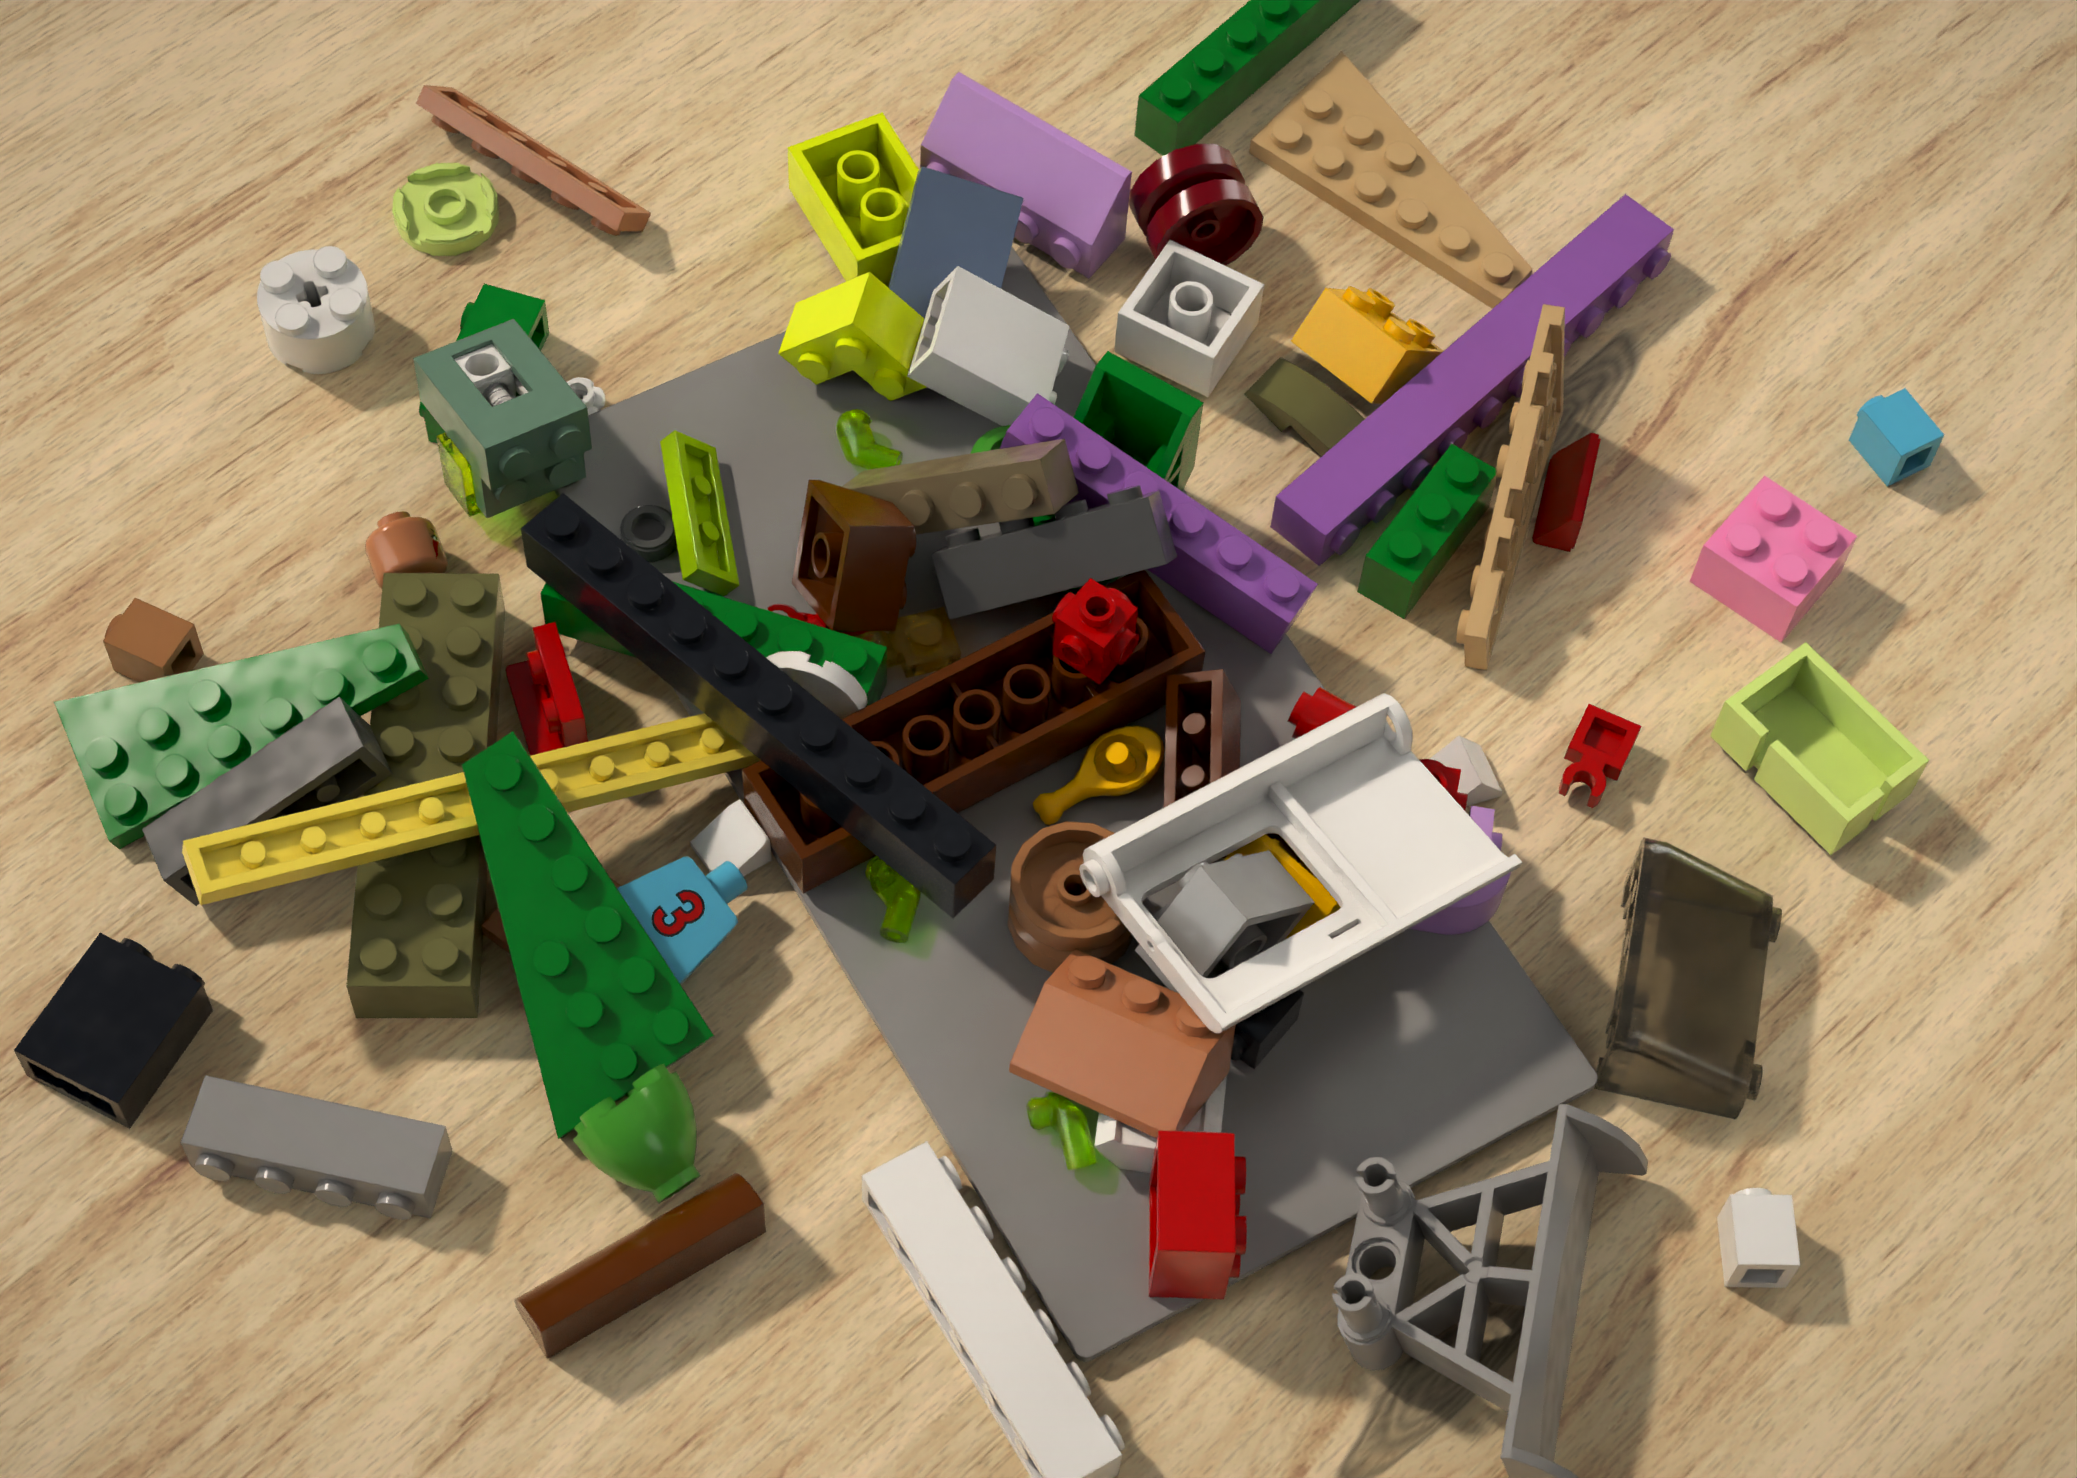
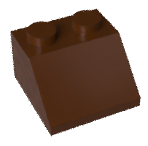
[792,480,916,632]

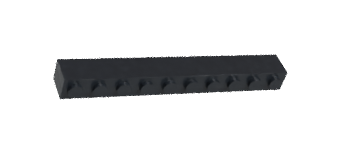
[521,493,996,918]

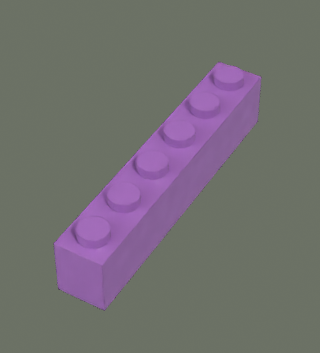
[1000,393,1318,654]

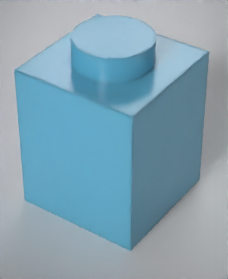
[1849,388,1944,487]

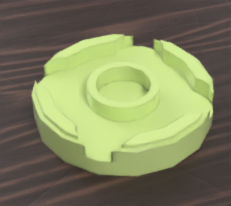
[392,163,499,256]

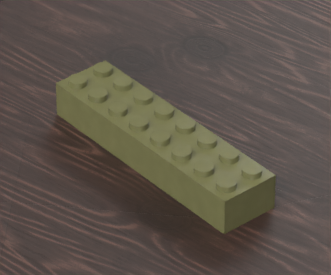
[346,573,505,1018]

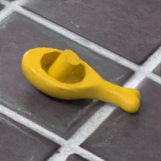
[1033,726,1165,825]

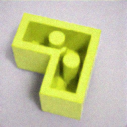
[778,272,926,401]

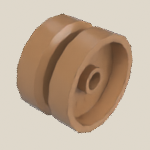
[1008,821,1134,973]

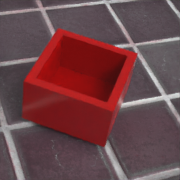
[1149,1130,1247,1300]

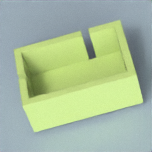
[1710,642,1929,855]

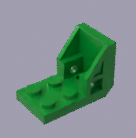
[1033,351,1204,595]

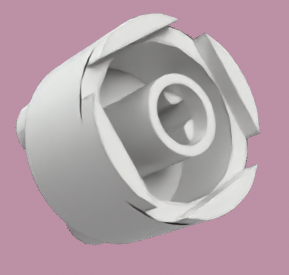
[257,246,375,374]

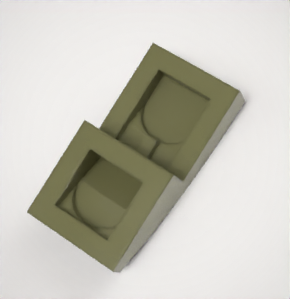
[1244,357,1365,457]

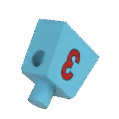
[618,856,748,984]

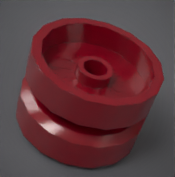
[1129,144,1264,266]

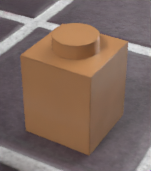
[103,598,204,683]

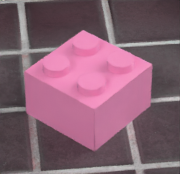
[1689,476,1857,643]

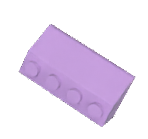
[920,72,1132,278]

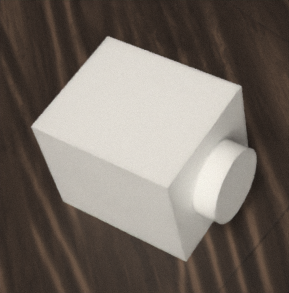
[1717,1188,1800,1288]

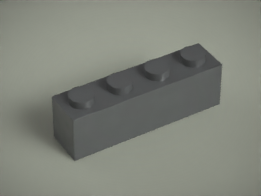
[931,485,1177,620]
[142,696,393,906]

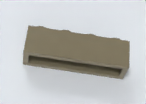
[842,439,1079,535]

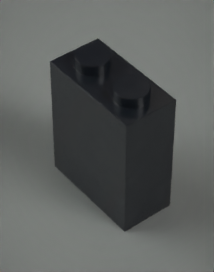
[14,933,213,1129]

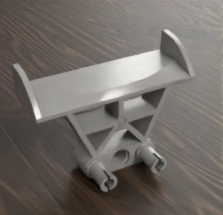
[1332,1104,1648,1478]

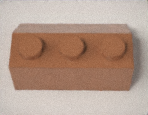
[1009,949,1236,1138]

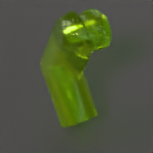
[836,409,903,470]
[865,856,921,943]
[1026,1091,1097,1171]

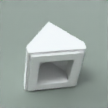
[1430,736,1502,807]

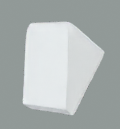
[690,799,772,876]

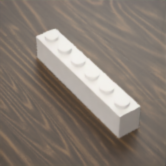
[862,1141,1125,1478]

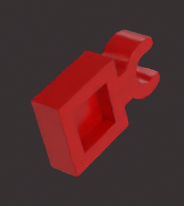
[1559,704,1642,808]

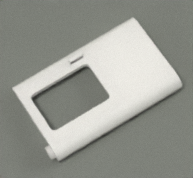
[1079,693,1522,1034]

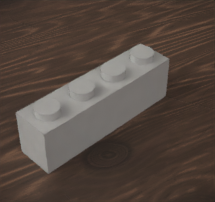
[181,1075,452,1220]

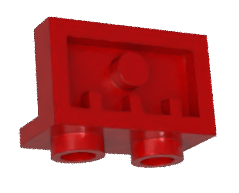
[505,622,588,756]

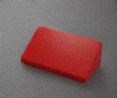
[1532,433,1601,552]

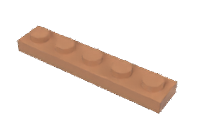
[416,85,651,236]

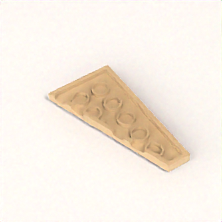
[1249,51,1533,309]
[1456,304,1565,671]

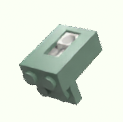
[413,319,592,518]

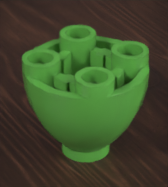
[573,1064,701,1203]

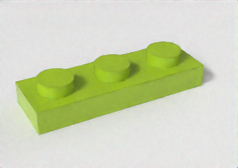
[660,430,739,596]

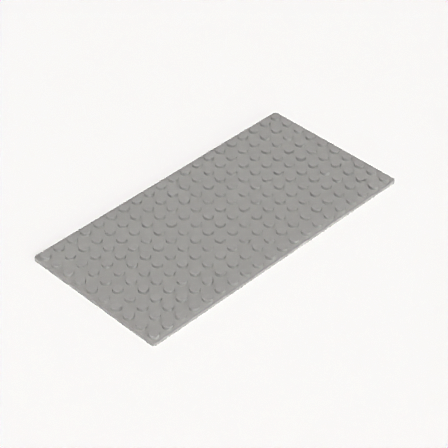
[554,247,1598,1362]

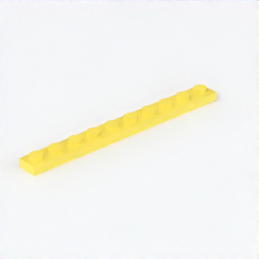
[182,713,760,905]

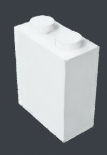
[907,266,1070,426]

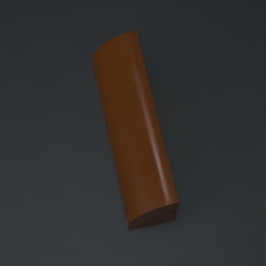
[515,1173,766,1359]

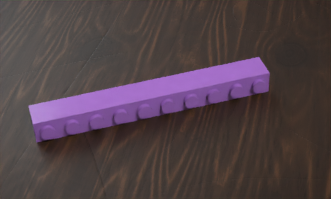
[1270,194,1674,566]

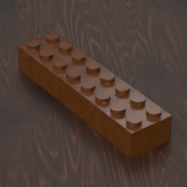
[742,570,1206,894]

